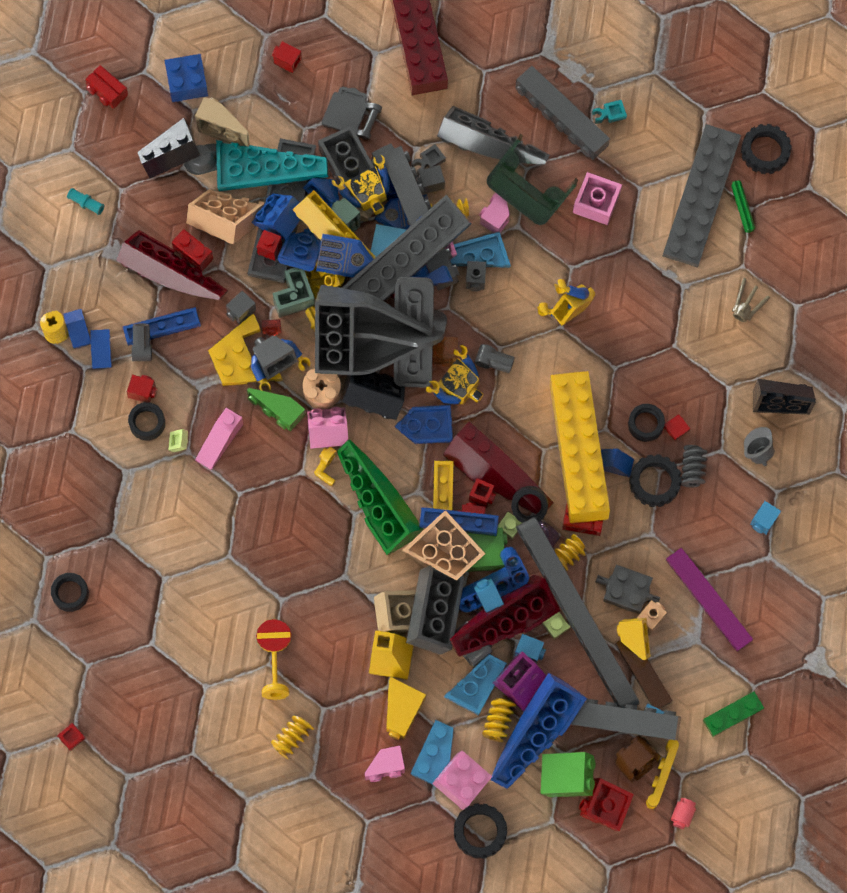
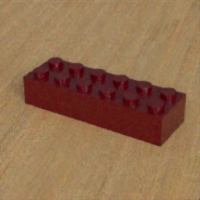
[391,0,448,95]

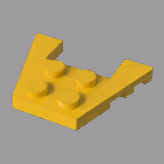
[208,314,282,386]

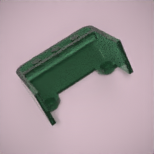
[487,134,578,225]

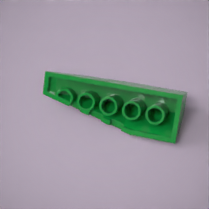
[337,440,424,555]

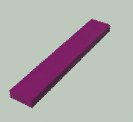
[666,547,753,652]

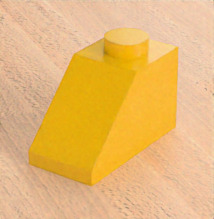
[617,618,651,660]

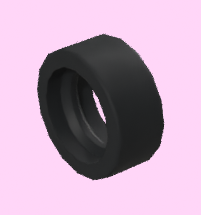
[128,402,165,441]
[628,403,665,442]
[511,486,548,523]
[51,573,89,612]

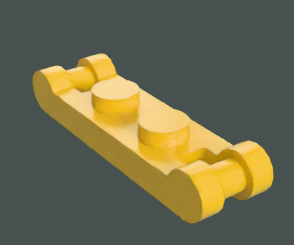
[646,739,679,809]

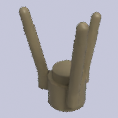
[732,278,770,322]

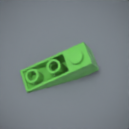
[247,388,306,432]

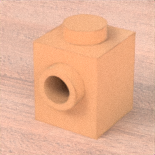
[637,600,667,634]

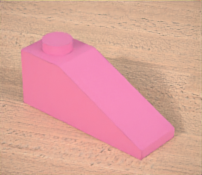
[195,408,243,470]

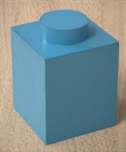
[750,501,781,535]
[474,578,504,613]
[514,634,546,664]

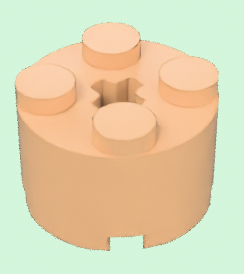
[302,368,341,410]

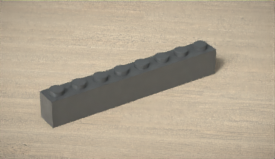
[381,146,460,291]

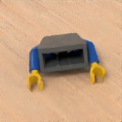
[251,336,310,391]

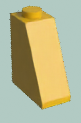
[386,677,426,740]

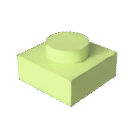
[168,429,188,452]
[498,512,522,539]
[543,612,570,640]

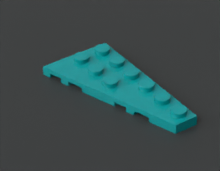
[216,140,329,192]

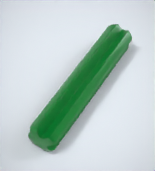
[731,180,755,233]

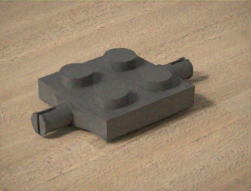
[595,564,660,614]

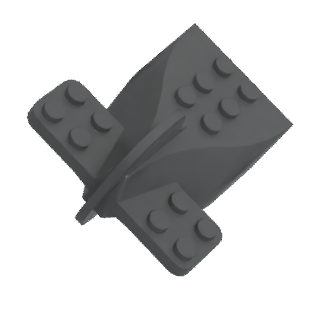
[315,277,447,388]

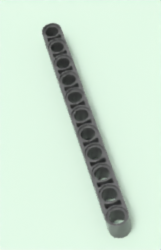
[516,517,640,708]

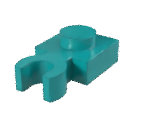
[592,99,627,124]

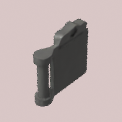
[322,87,382,140]

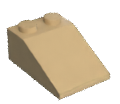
[195,97,250,147]
[374,590,416,634]

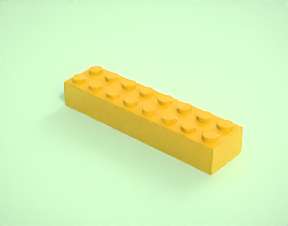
[550,371,610,523]

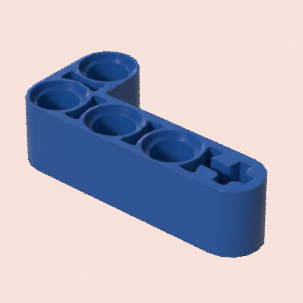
[459,547,529,612]

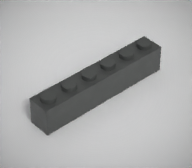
[516,66,610,160]
[571,699,681,741]

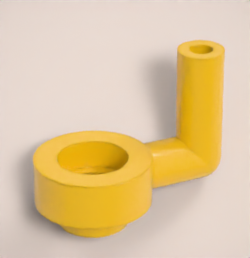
[314,447,337,487]

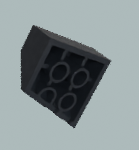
[138,118,201,179]
[342,372,405,420]
[753,378,816,415]

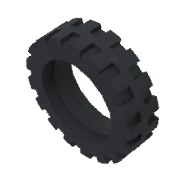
[741,124,792,174]
[629,454,682,507]
[454,803,507,859]

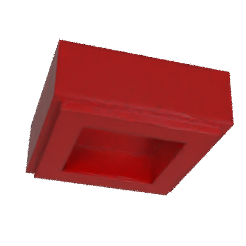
[664,414,691,441]
[57,723,86,751]

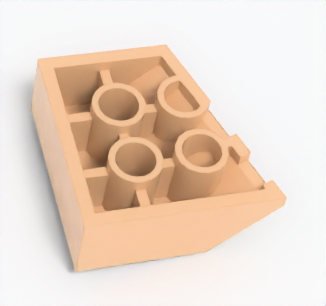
[186,189,264,244]
[402,510,486,580]

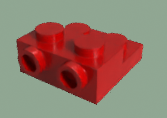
[579,778,634,831]

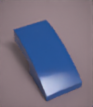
[90,329,112,369]

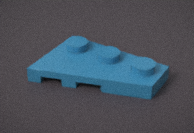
[450,232,511,268]
[444,654,507,716]
[411,720,454,785]

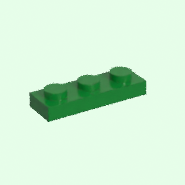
[703,691,764,737]

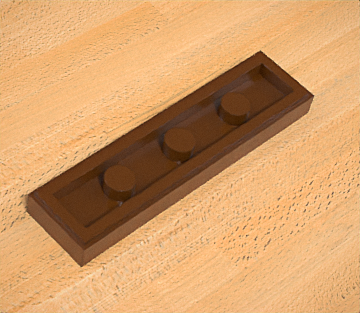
[615,640,673,709]

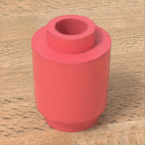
[670,798,696,829]

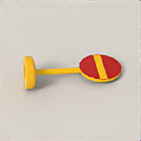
[256,619,291,700]

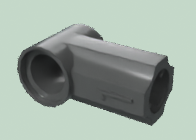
[132,323,152,361]
[474,344,515,374]

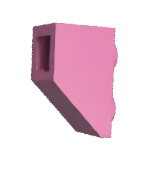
[479,189,510,233]
[365,746,405,782]

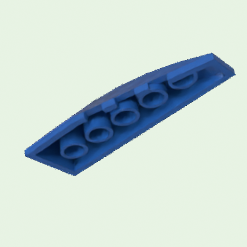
[490,673,587,789]

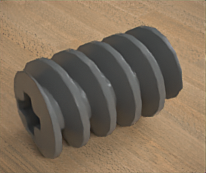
[681,445,708,488]

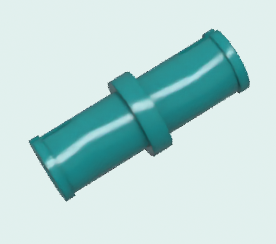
[67,188,105,215]

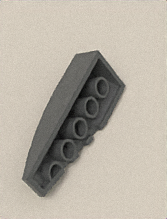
[437,106,550,164]

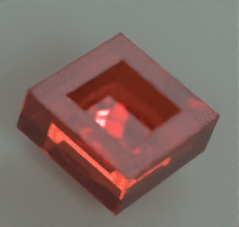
[262,319,282,336]

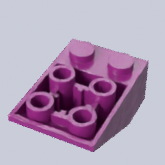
[492,651,546,712]

